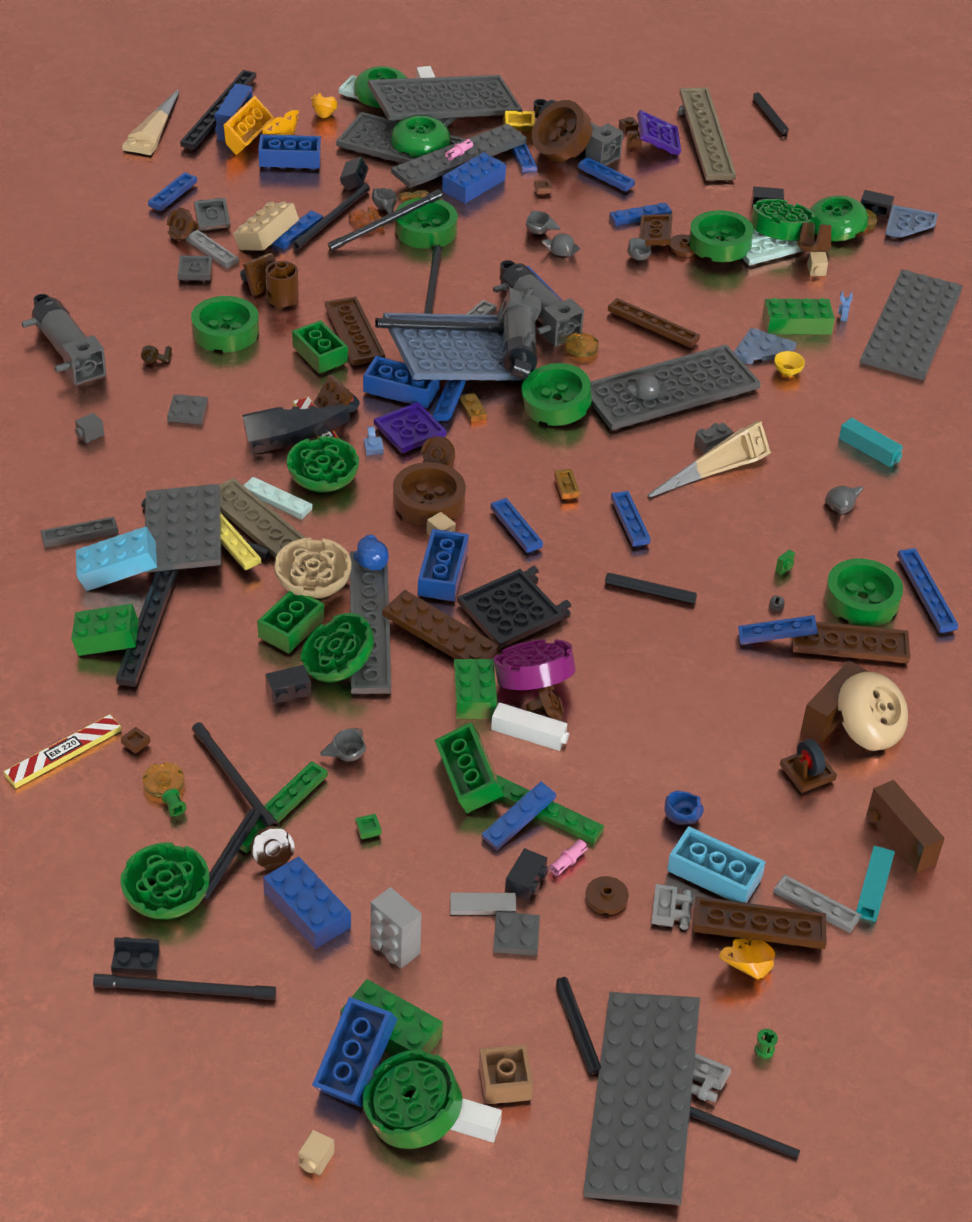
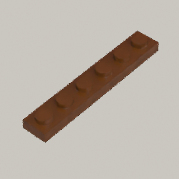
[608,298,700,348]

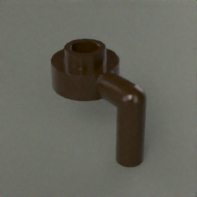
[141,345,172,363]

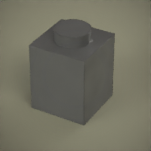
[75,413,104,443]

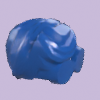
[354,535,389,570]
[664,790,704,825]

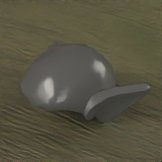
[372,188,397,214]
[526,211,561,235]
[542,233,581,257]
[626,374,670,400]
[825,486,863,514]
[320,728,366,762]

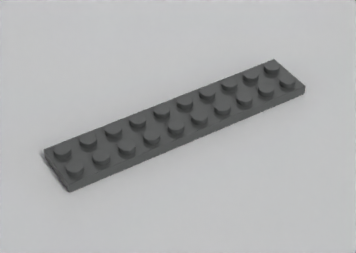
[391,124,527,188]
[350,551,391,694]

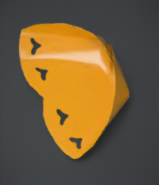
[262,110,299,135]
[719,938,775,980]

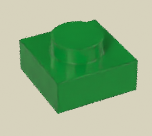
[775,549,795,575]
[355,814,382,839]

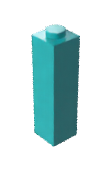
[839,417,903,467]
[856,846,895,922]

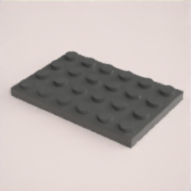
[145,484,221,572]

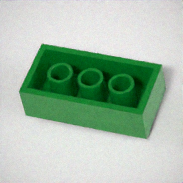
[762,298,835,335]
[435,722,504,813]
[340,979,443,1056]

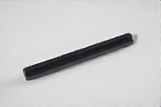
[753,92,789,135]
[605,572,697,603]
[197,808,260,900]
[556,976,601,1075]

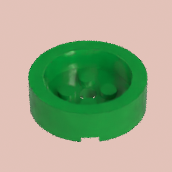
[395,197,458,249]
[750,199,815,241]
[689,210,754,262]
[191,296,259,353]
[522,363,592,426]
[824,558,903,627]
[363,1050,463,1149]

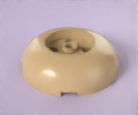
[275,537,351,599]
[838,672,908,751]

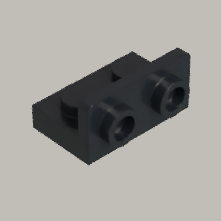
[111,937,161,975]

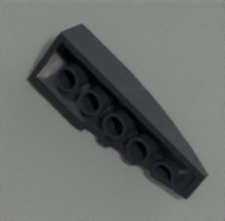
[242,405,350,455]

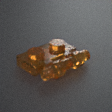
[349,206,385,232]

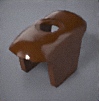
[797,222,832,252]

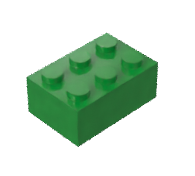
[292,320,348,373]
[257,591,324,653]
[71,604,139,656]
[453,659,497,719]

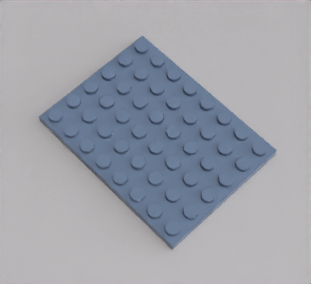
[383,313,537,381]

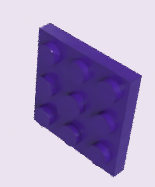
[637,110,681,156]
[374,402,446,453]

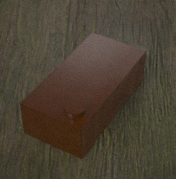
[801,661,869,743]
[866,780,945,874]

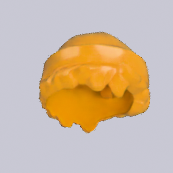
[311,93,337,118]

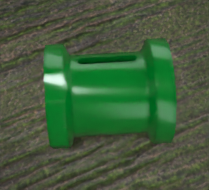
[161,788,187,817]
[754,1029,778,1059]

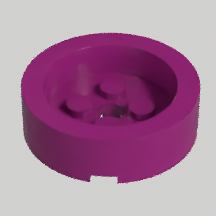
[494,639,576,690]

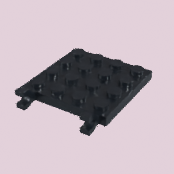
[457,565,571,649]

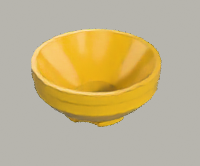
[774,351,805,376]

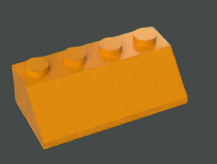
[224,95,275,155]

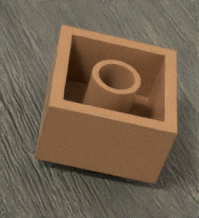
[479,1044,533,1105]

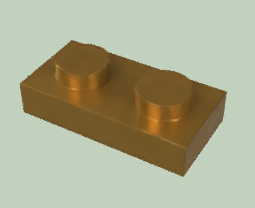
[458,393,487,422]
[554,469,580,499]

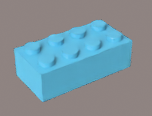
[76,526,157,591]
[667,826,766,903]

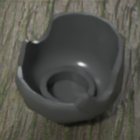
[627,238,651,261]

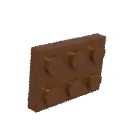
[639,214,673,246]

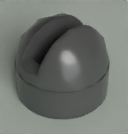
[769,595,785,612]

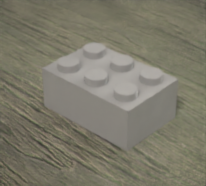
[370,887,422,969]

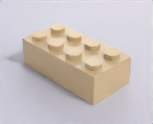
[233,201,299,250]

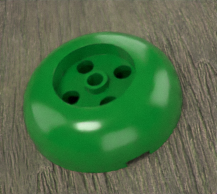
[353,66,407,108]
[391,115,450,157]
[810,195,868,241]
[287,436,359,492]
[301,613,374,682]
[120,842,209,920]

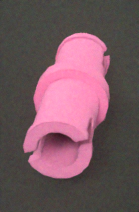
[445,139,473,161]
[549,839,588,876]

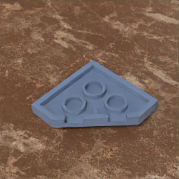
[885,205,938,238]
[734,328,797,364]

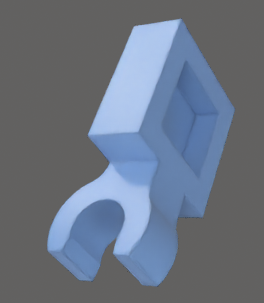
[838,291,853,322]
[364,426,384,456]

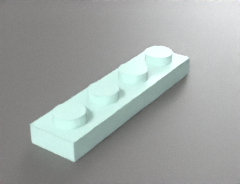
[243,477,312,520]

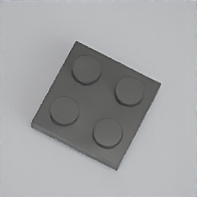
[178,255,212,281]
[167,394,208,425]
[493,911,540,956]

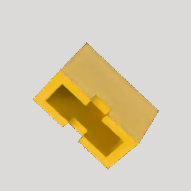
[504,111,535,131]

